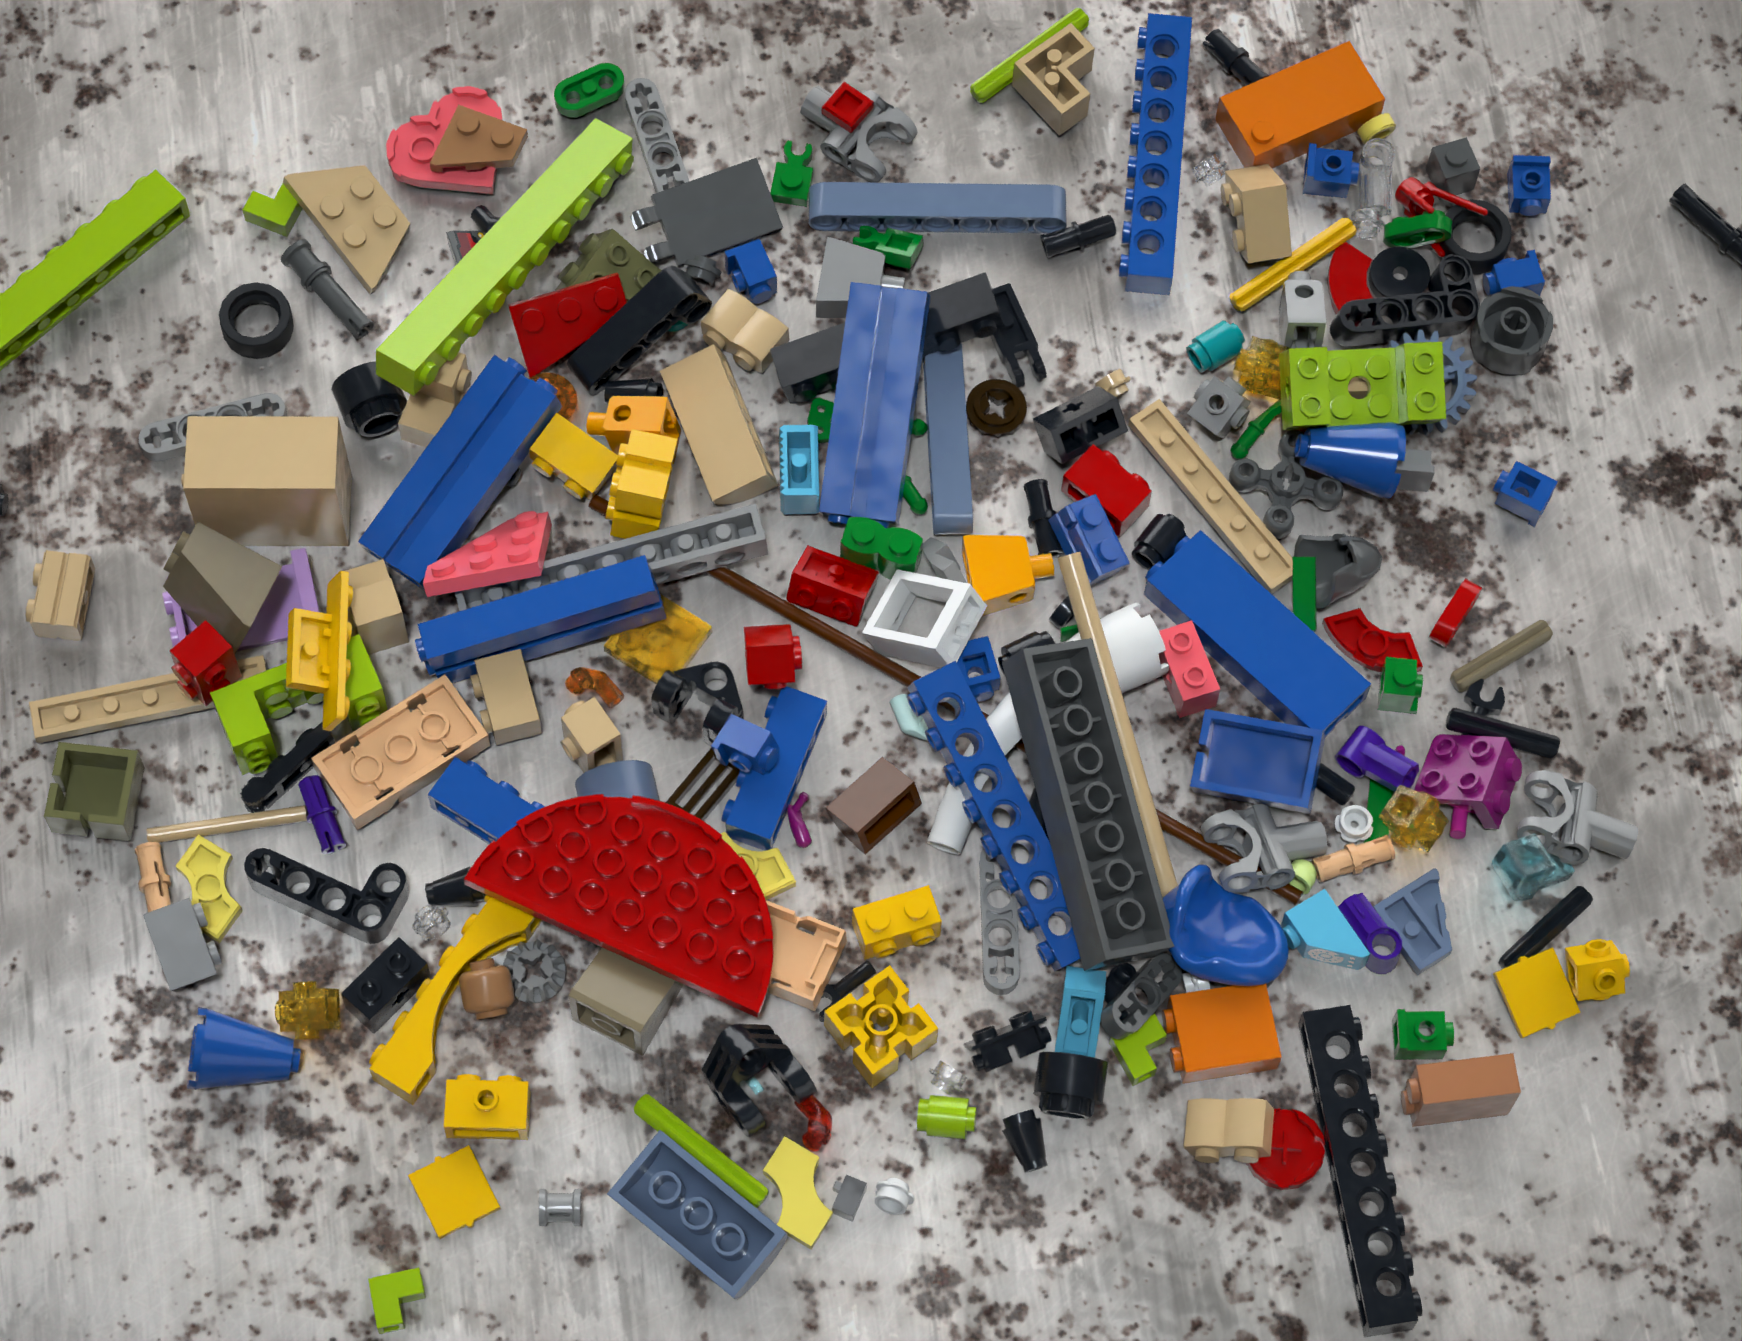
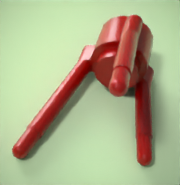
[1395,177,1488,257]

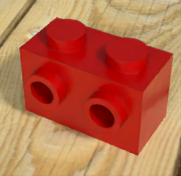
[1061,444,1152,538]
[169,620,242,706]
[744,624,802,689]

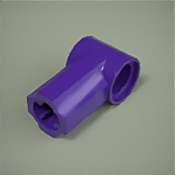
[1335,725,1419,795]
[1338,893,1402,974]

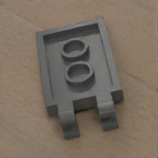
[630,157,783,267]

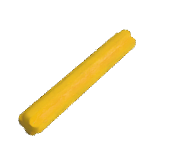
[1229,218,1357,311]

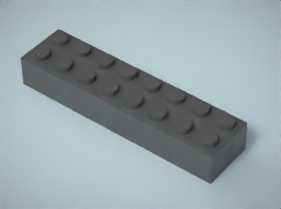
[1002,638,1175,971]

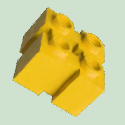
[605,429,677,539]
[824,965,938,1088]

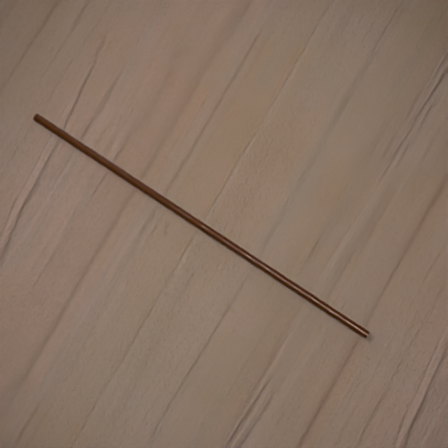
[588,494,1303,905]

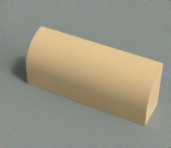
[660,344,779,504]

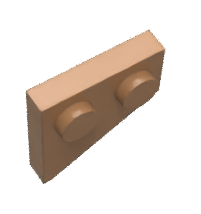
[430,105,528,172]

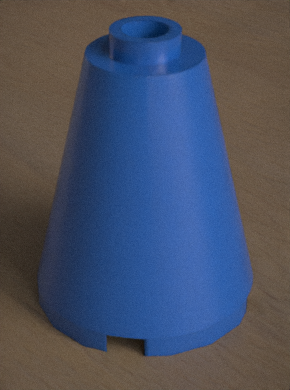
[1294,422,1406,498]
[187,1007,301,1090]

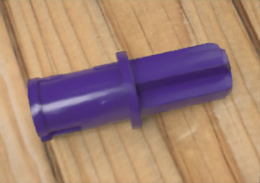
[298,775,346,854]

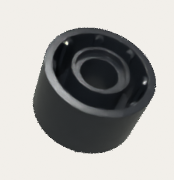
[331,361,407,437]
[1033,1052,1108,1119]

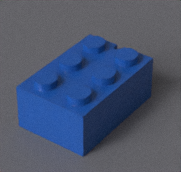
[1190,709,1325,814]

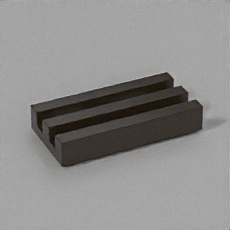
[665,748,740,821]

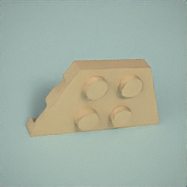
[283,165,410,294]

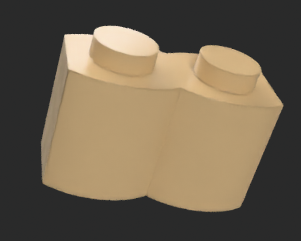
[701,289,790,373]
[1184,1098,1274,1163]

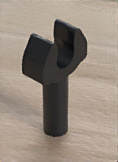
[1461,679,1505,735]
[819,960,876,1022]

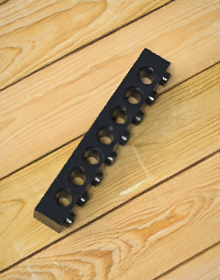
[1298,1005,1422,1337]

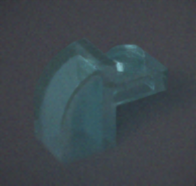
[1492,833,1575,901]

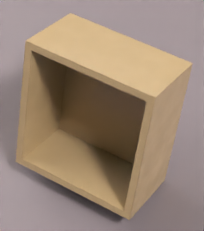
[181,416,352,546]

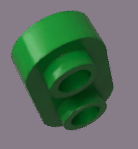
[554,63,625,117]
[1383,210,1452,248]

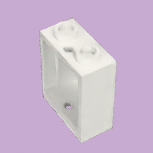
[862,569,987,668]

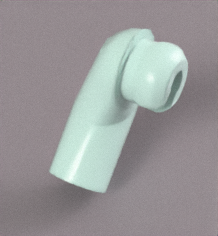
[890,694,928,741]

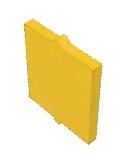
[1493,947,1580,1038]
[408,1145,501,1239]

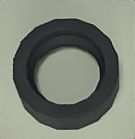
[1439,199,1512,275]
[219,282,294,359]

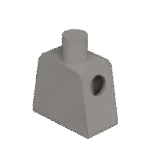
[816,237,905,318]
[1279,271,1326,353]

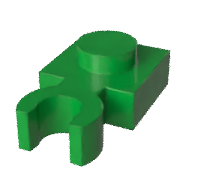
[770,140,813,207]
[853,225,923,269]

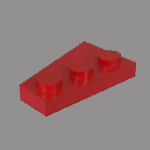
[508,273,627,379]

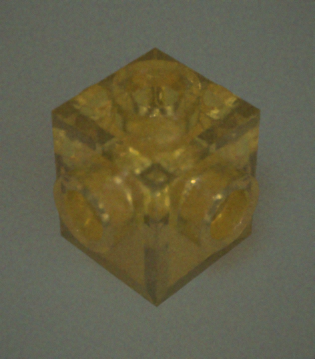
[1234,336,1290,400]
[1379,785,1449,853]
[275,981,341,1040]

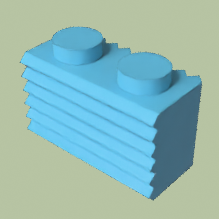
[779,425,819,515]

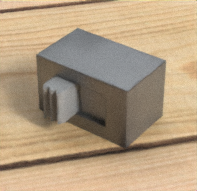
[832,1175,867,1222]

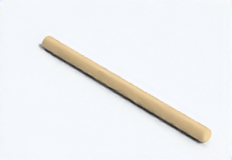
[1058,552,1178,898]

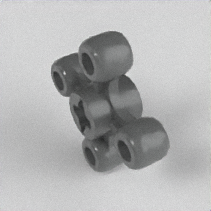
[1229,430,1343,539]

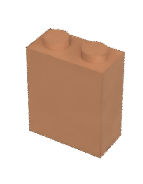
[1401,1053,1521,1127]

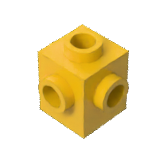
[1565,939,1630,1001]

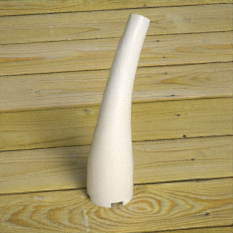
[927,603,1169,855]

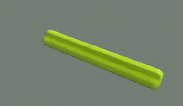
[970,8,1089,103]
[634,1094,768,1208]

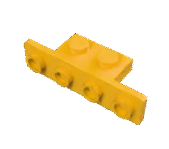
[286,570,353,731]

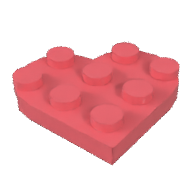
[386,86,502,194]

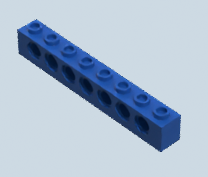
[1119,13,1192,296]
[907,661,1081,972]

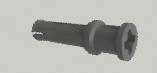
[281,239,374,339]

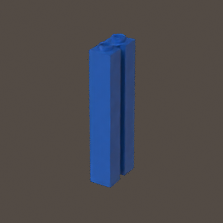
[819,282,931,528]
[358,355,563,591]
[1144,530,1371,738]
[415,555,667,683]

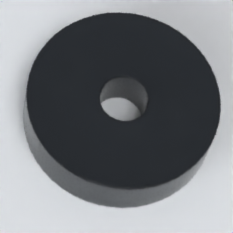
[1368,247,1430,298]

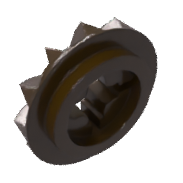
[966,379,1027,438]

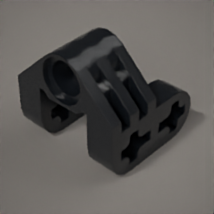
[651,661,744,745]
[702,1024,817,1137]

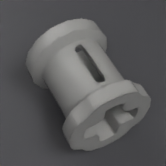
[539,1189,581,1226]

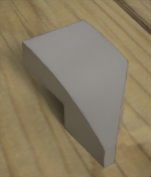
[922,537,967,583]

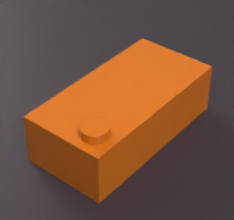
[1215,41,1385,168]

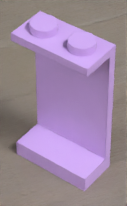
[162,548,320,651]

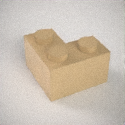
[1012,23,1095,136]
[1220,164,1292,263]
[398,352,472,448]
[346,559,409,655]

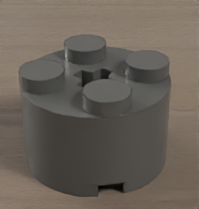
[1470,286,1553,375]

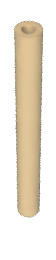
[146,805,307,843]

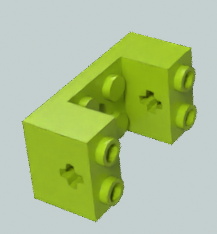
[1279,342,1446,430]
[210,634,388,776]

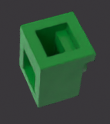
[1377,657,1423,714]
[1392,1009,1454,1060]

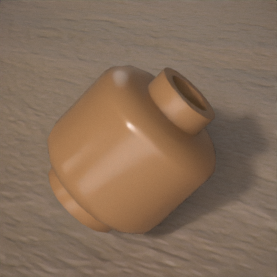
[459,958,515,1019]

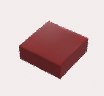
[822,81,874,133]

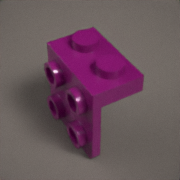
[1413,734,1522,829]

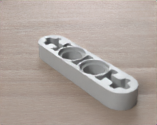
[625,78,689,193]
[139,393,287,462]
[979,848,1020,995]

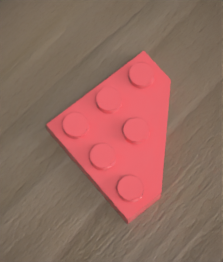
[423,511,552,597]

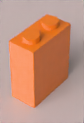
[1162,984,1282,1084]

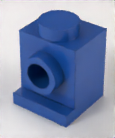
[1302,143,1359,198]
[1507,155,1551,216]
[725,239,777,304]
[1483,249,1545,296]
[1493,461,1558,527]
[957,636,1001,702]
[711,714,780,775]

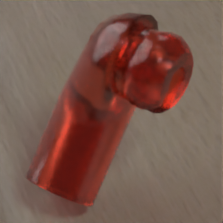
[794,1095,832,1151]

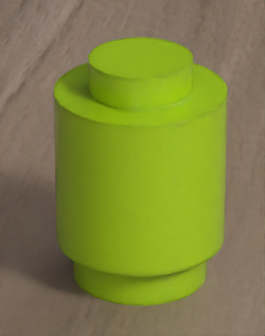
[917,1095,977,1139]

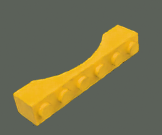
[369,895,543,1105]

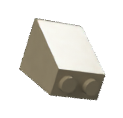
[163,522,282,654]
[568,947,684,1056]

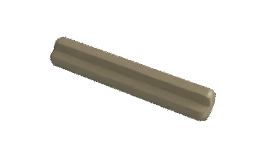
[1450,620,1553,692]

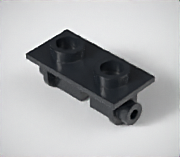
[964,1010,1052,1072]

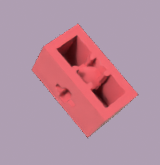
[1158,620,1220,718]

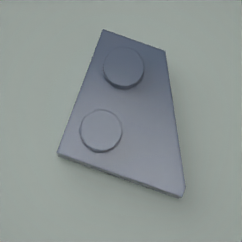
[1373,868,1452,976]

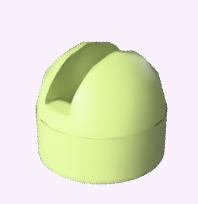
[1289,859,1317,894]

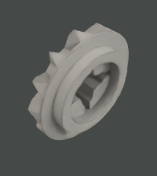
[503,939,566,1003]

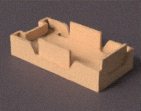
[311,674,490,830]
[766,900,847,1011]

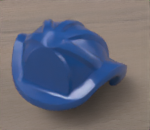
[1163,865,1289,986]

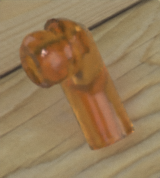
[565,667,624,708]

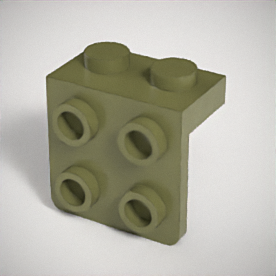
[555,228,661,302]

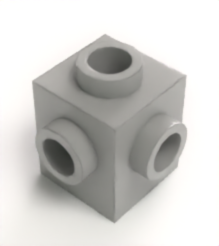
[1187,376,1251,438]

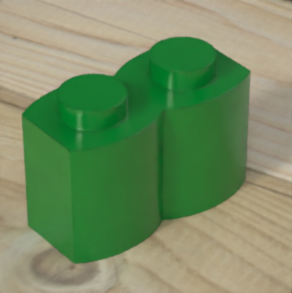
[840,517,923,580]

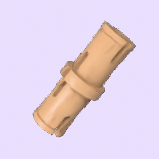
[1311,835,1395,883]
[134,842,171,912]

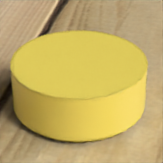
[1357,113,1396,145]

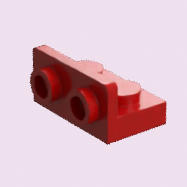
[786,545,879,626]

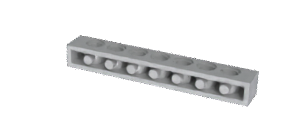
[455,503,768,611]

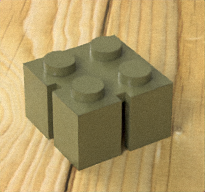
[44,742,145,841]

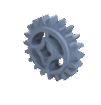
[1387,329,1477,436]

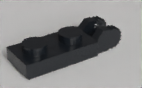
[990,283,1047,387]
[240,722,335,813]

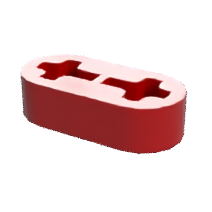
[1429,578,1483,648]

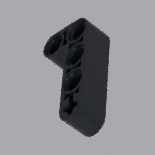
[1330,254,1480,347]
[567,266,712,395]
[244,848,409,944]

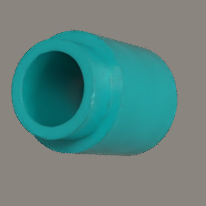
[1186,320,1245,373]

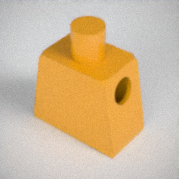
[586,396,681,464]
[961,535,1054,616]

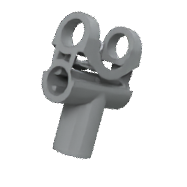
[800,86,918,182]
[1517,770,1638,865]
[1200,804,1327,893]

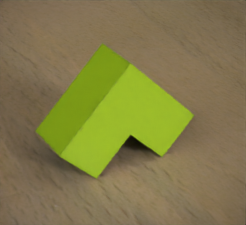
[242,183,303,237]
[1109,1014,1167,1086]
[368,1268,426,1334]

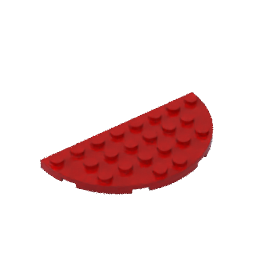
[464,794,773,1018]

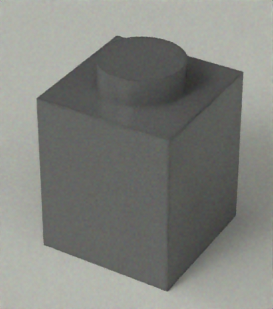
[1426,137,1480,200]

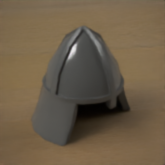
[1294,534,1382,608]

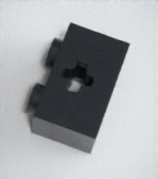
[1033,386,1128,464]
[341,937,431,1034]

